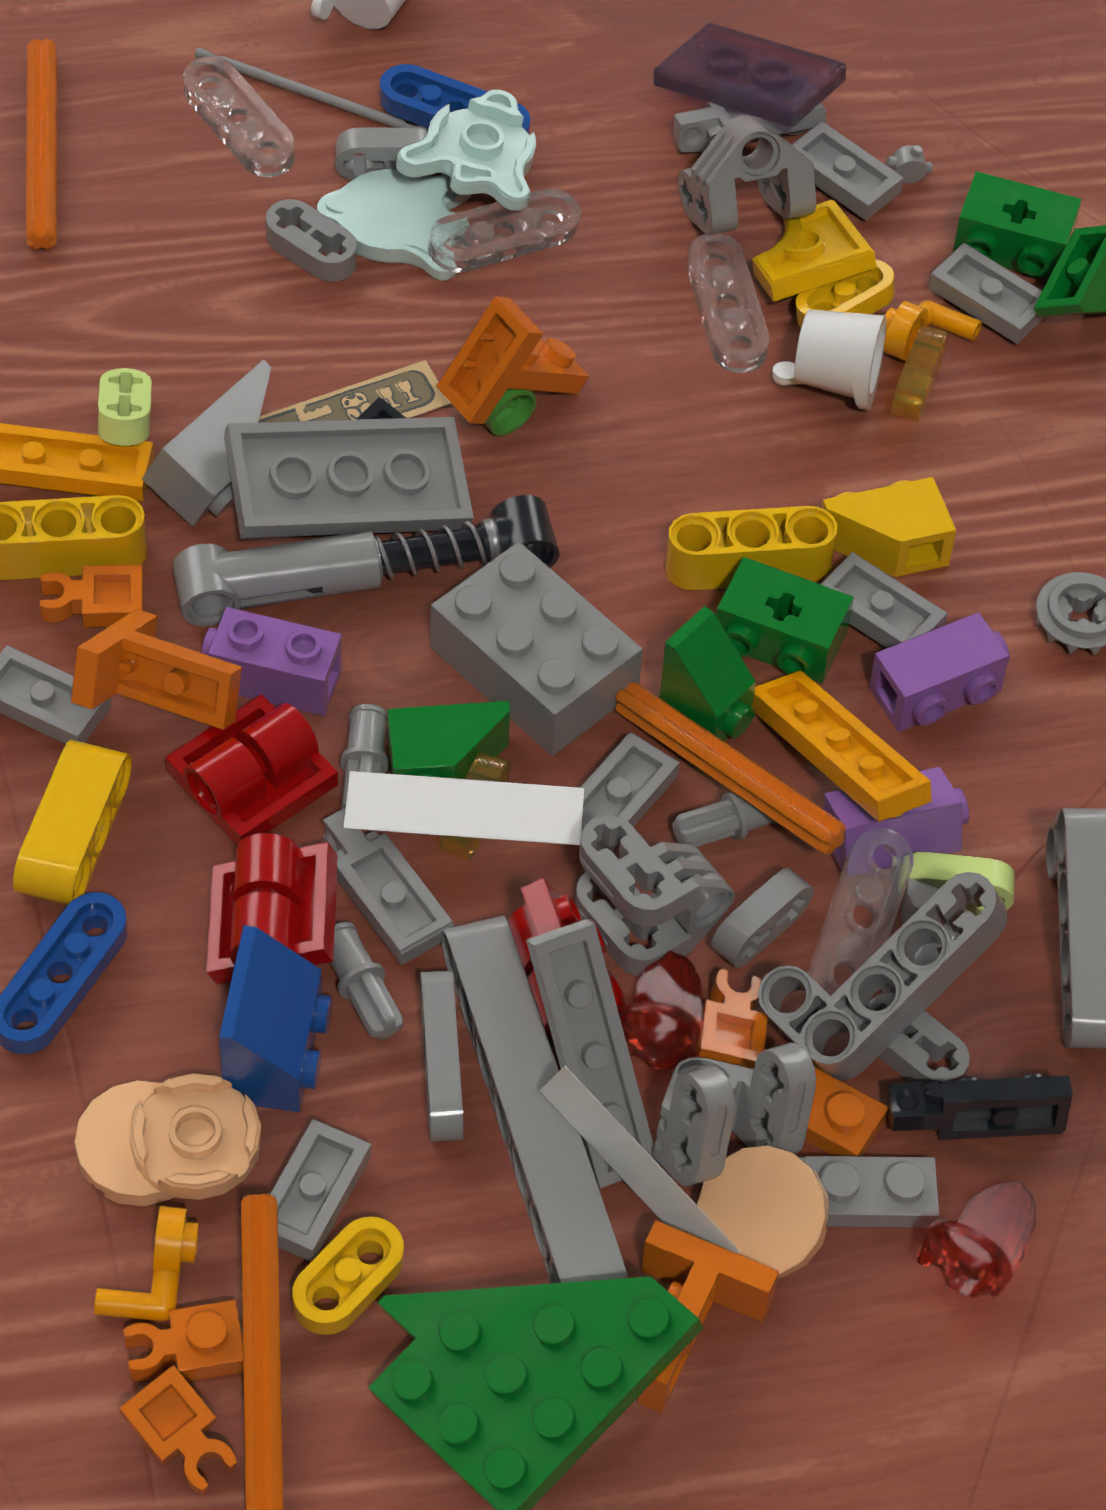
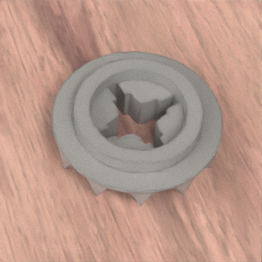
[1036,572,1106,656]

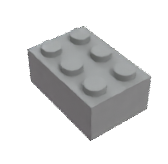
[430,541,643,756]

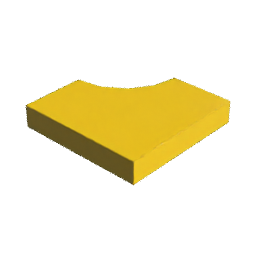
[752,200,877,302]

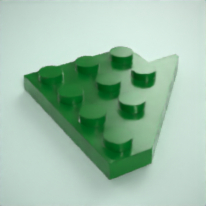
[368,1276,704,1510]

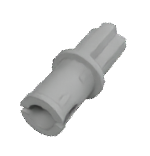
[340,704,388,809]
[672,792,777,847]
[330,922,403,1041]

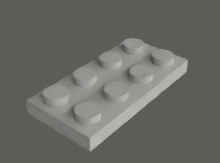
[224,417,474,538]

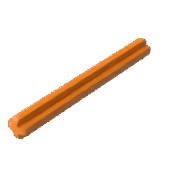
[26,38,57,250]
[615,682,846,854]
[241,1194,283,1510]

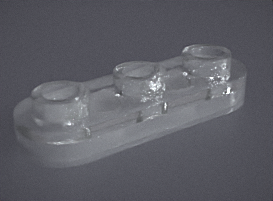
[183,56,295,177]
[427,188,581,272]
[687,233,769,373]
[808,828,913,996]

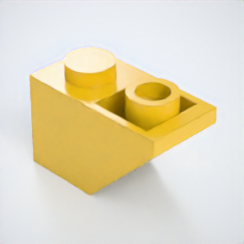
[822,477,956,577]

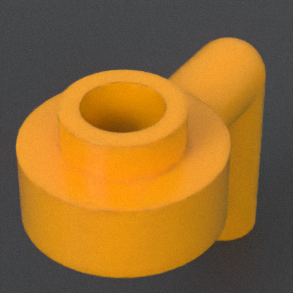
[884,300,982,361]
[94,1206,199,1321]

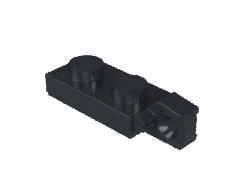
[887,1074,1073,1140]

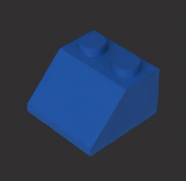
[219,925,332,1112]

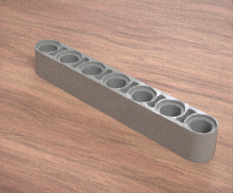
[441,916,628,1284]

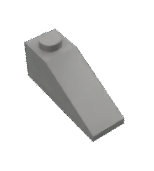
[142,360,272,527]

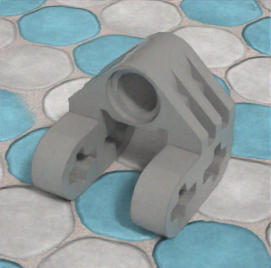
[678,115,816,235]
[575,815,735,976]
[653,1043,816,1186]

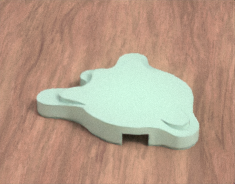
[396,89,536,211]
[317,169,472,281]

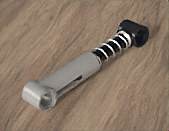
[172,495,560,627]

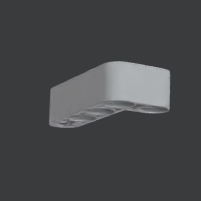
[1046,808,1106,1049]
[758,872,1007,1080]

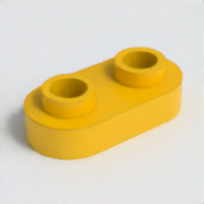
[796,260,895,328]
[292,1217,404,1335]

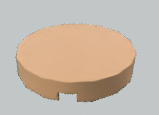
[129,1073,262,1200]
[74,1080,173,1206]
[697,1145,829,1278]

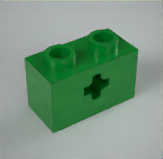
[953,171,1082,279]
[716,557,854,684]

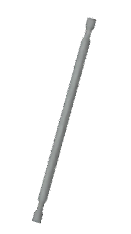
[195,47,429,131]

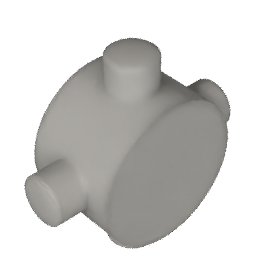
[886,145,933,183]

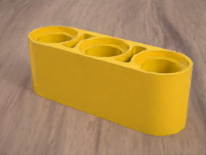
[0,495,148,580]
[665,506,837,591]
[13,739,132,905]

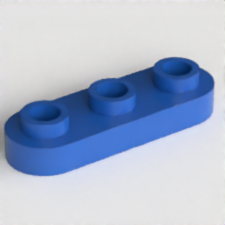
[380,64,530,135]
[0,892,128,1054]

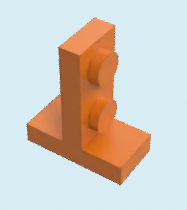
[436,296,590,424]
[71,609,242,730]
[638,1220,779,1414]

